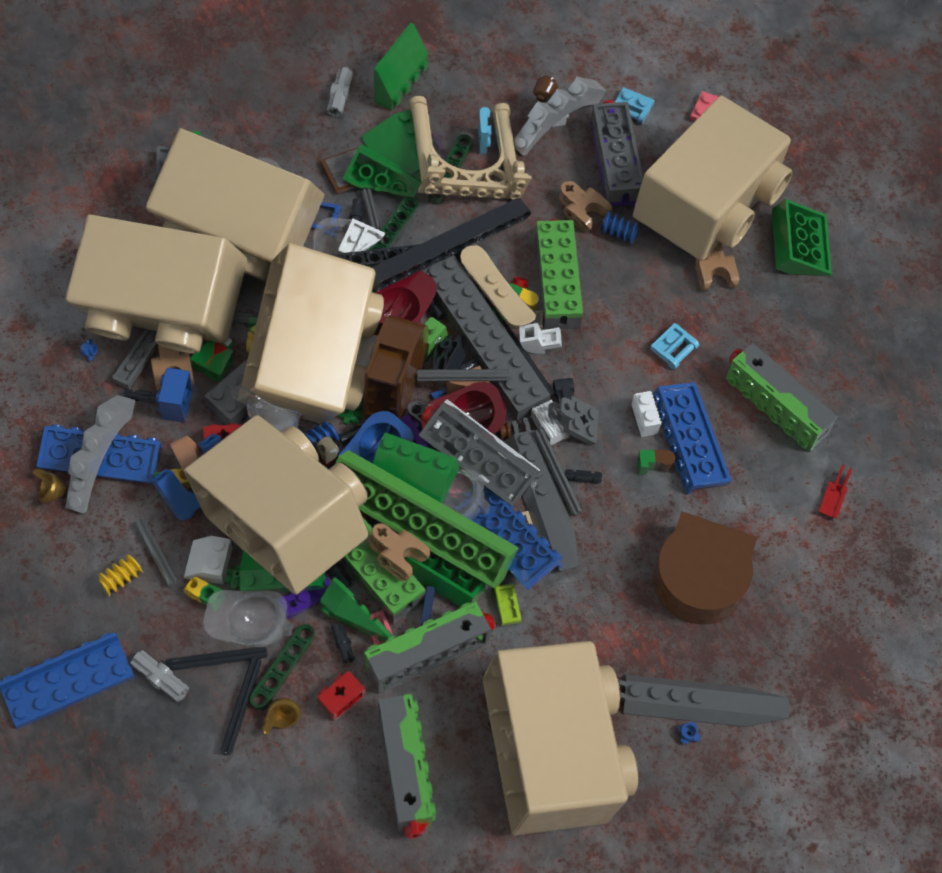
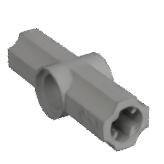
[327,67,353,118]
[131,650,189,702]

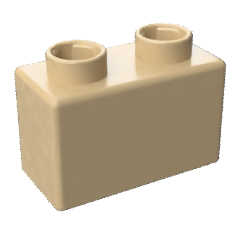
[633,95,793,260]
[146,128,325,281]
[66,215,247,354]
[238,242,384,424]
[184,415,368,595]
[483,641,638,835]

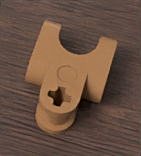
[559,181,612,232]
[696,242,739,290]
[151,344,195,392]
[368,524,430,582]

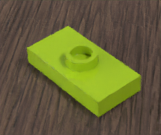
[494,584,522,626]

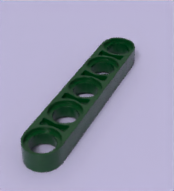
[428,134,472,205]
[368,196,418,250]
[250,624,315,711]

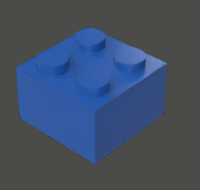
[156,368,193,423]

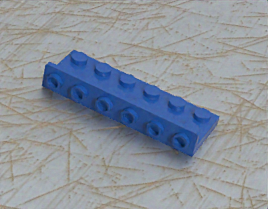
[653,382,732,494]
[36,424,163,485]
[455,485,564,591]
[0,632,135,729]

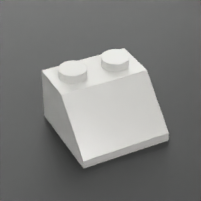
[184,536,232,585]

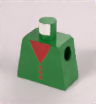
[190,338,234,383]

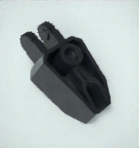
[433,335,466,369]

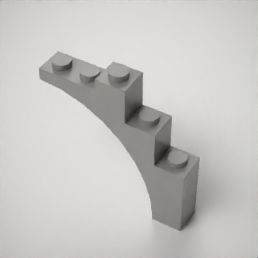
[513,77,607,156]
[65,395,135,513]

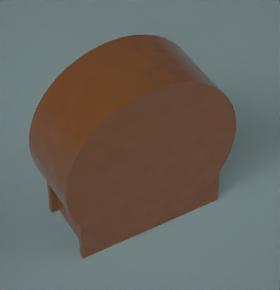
[363,315,429,420]
[654,511,758,625]

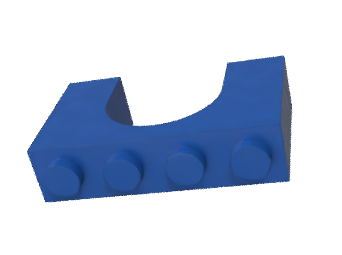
[150,434,222,521]

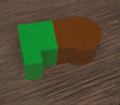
[637,450,675,475]

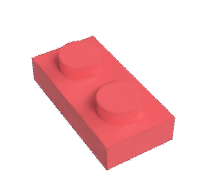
[690,91,718,122]

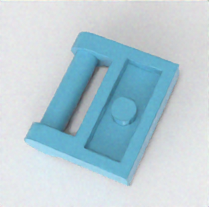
[615,87,655,124]
[478,107,491,154]
[650,323,700,370]

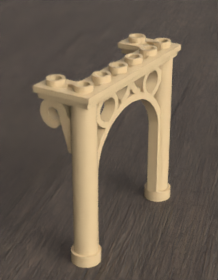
[409,96,532,200]

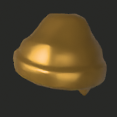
[33,469,66,504]
[262,697,301,735]

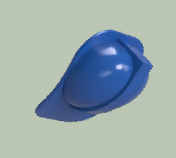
[339,411,414,464]

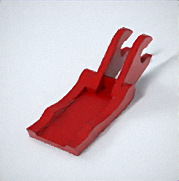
[818,464,852,519]

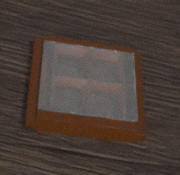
[320,147,358,194]

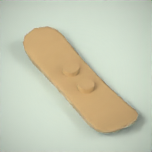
[460,245,536,327]

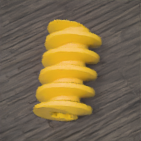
[98,554,144,597]

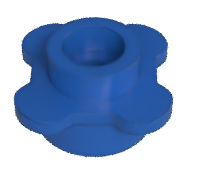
[80,338,98,361]
[677,722,700,744]

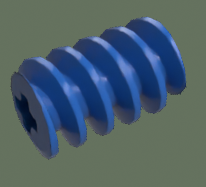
[600,211,641,245]
[303,421,339,450]

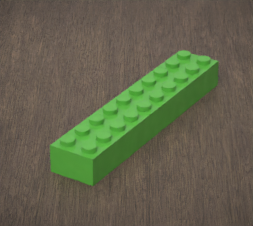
[336,450,519,588]

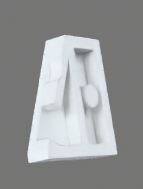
[338,219,385,253]

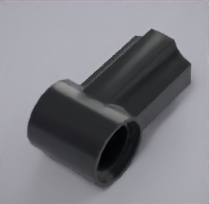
[553,378,574,404]

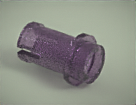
[431,132,445,155]

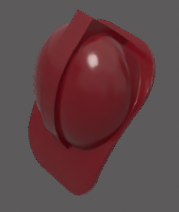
[376,271,436,336]
[426,382,507,434]

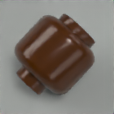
[533,75,558,103]

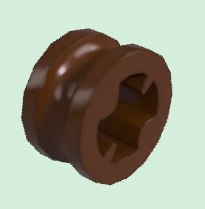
[499,422,511,440]

